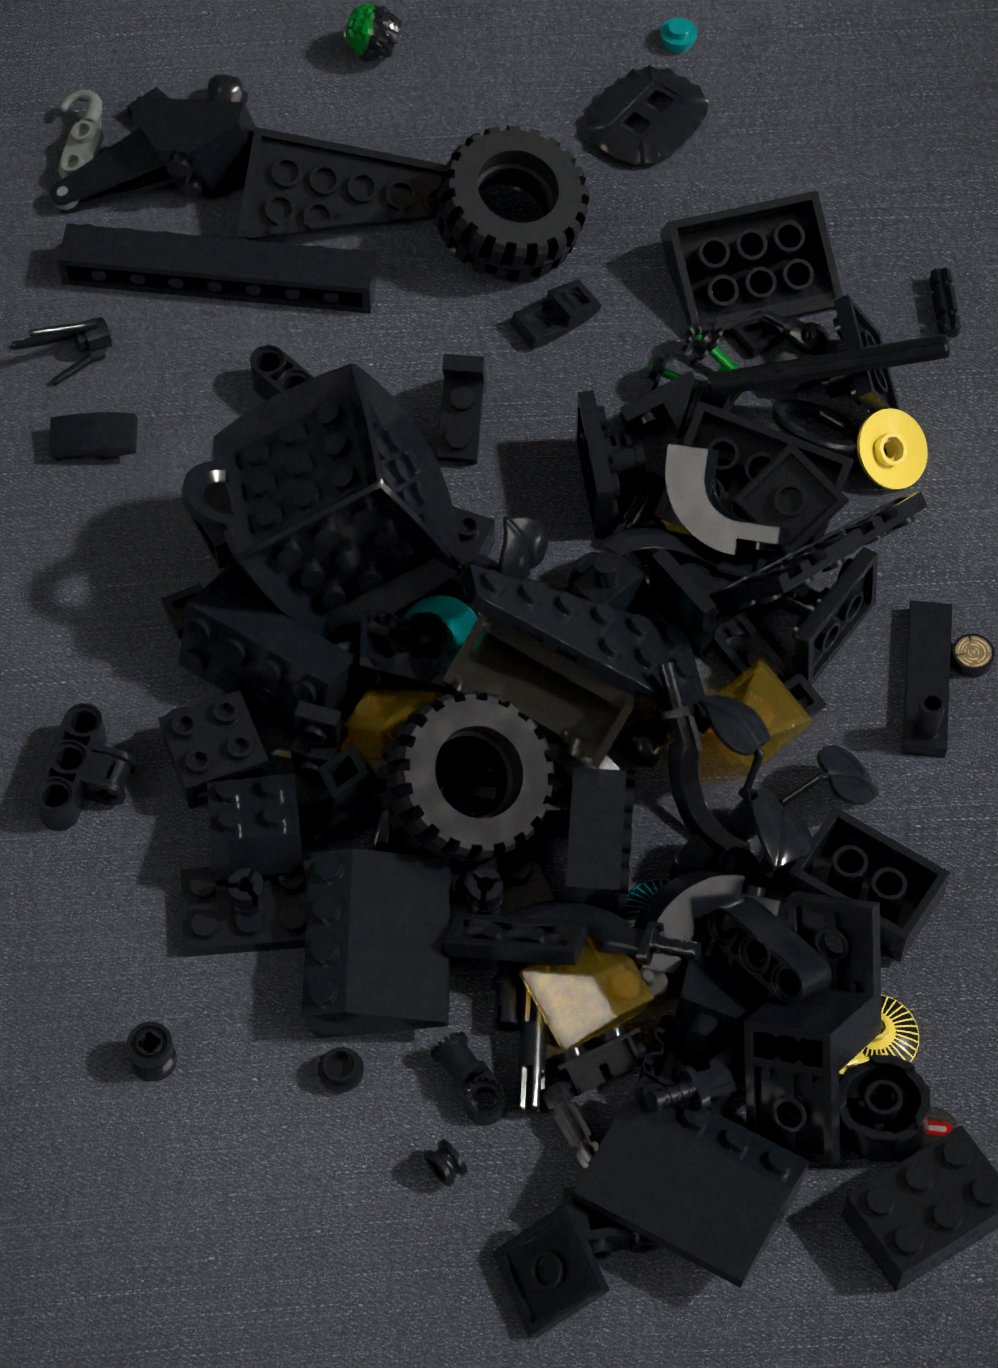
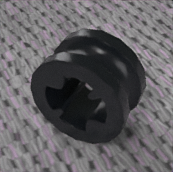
[423,1139,468,1187]

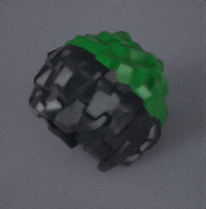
[343,2,402,62]

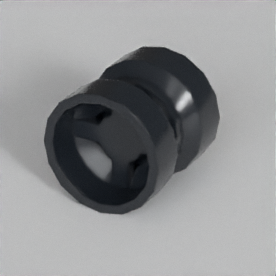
[126,1021,177,1082]

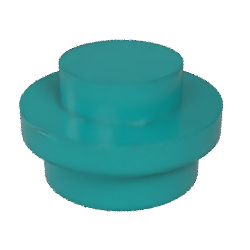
[660,18,697,53]

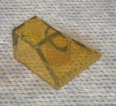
[706,658,814,776]
[340,684,442,761]
[519,938,654,1052]

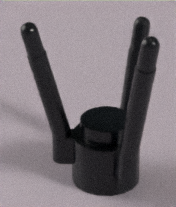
[12,317,112,386]

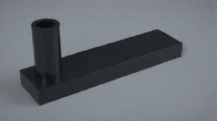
[902,600,952,758]

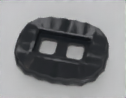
[586,65,708,166]

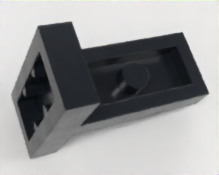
[437,354,487,463]

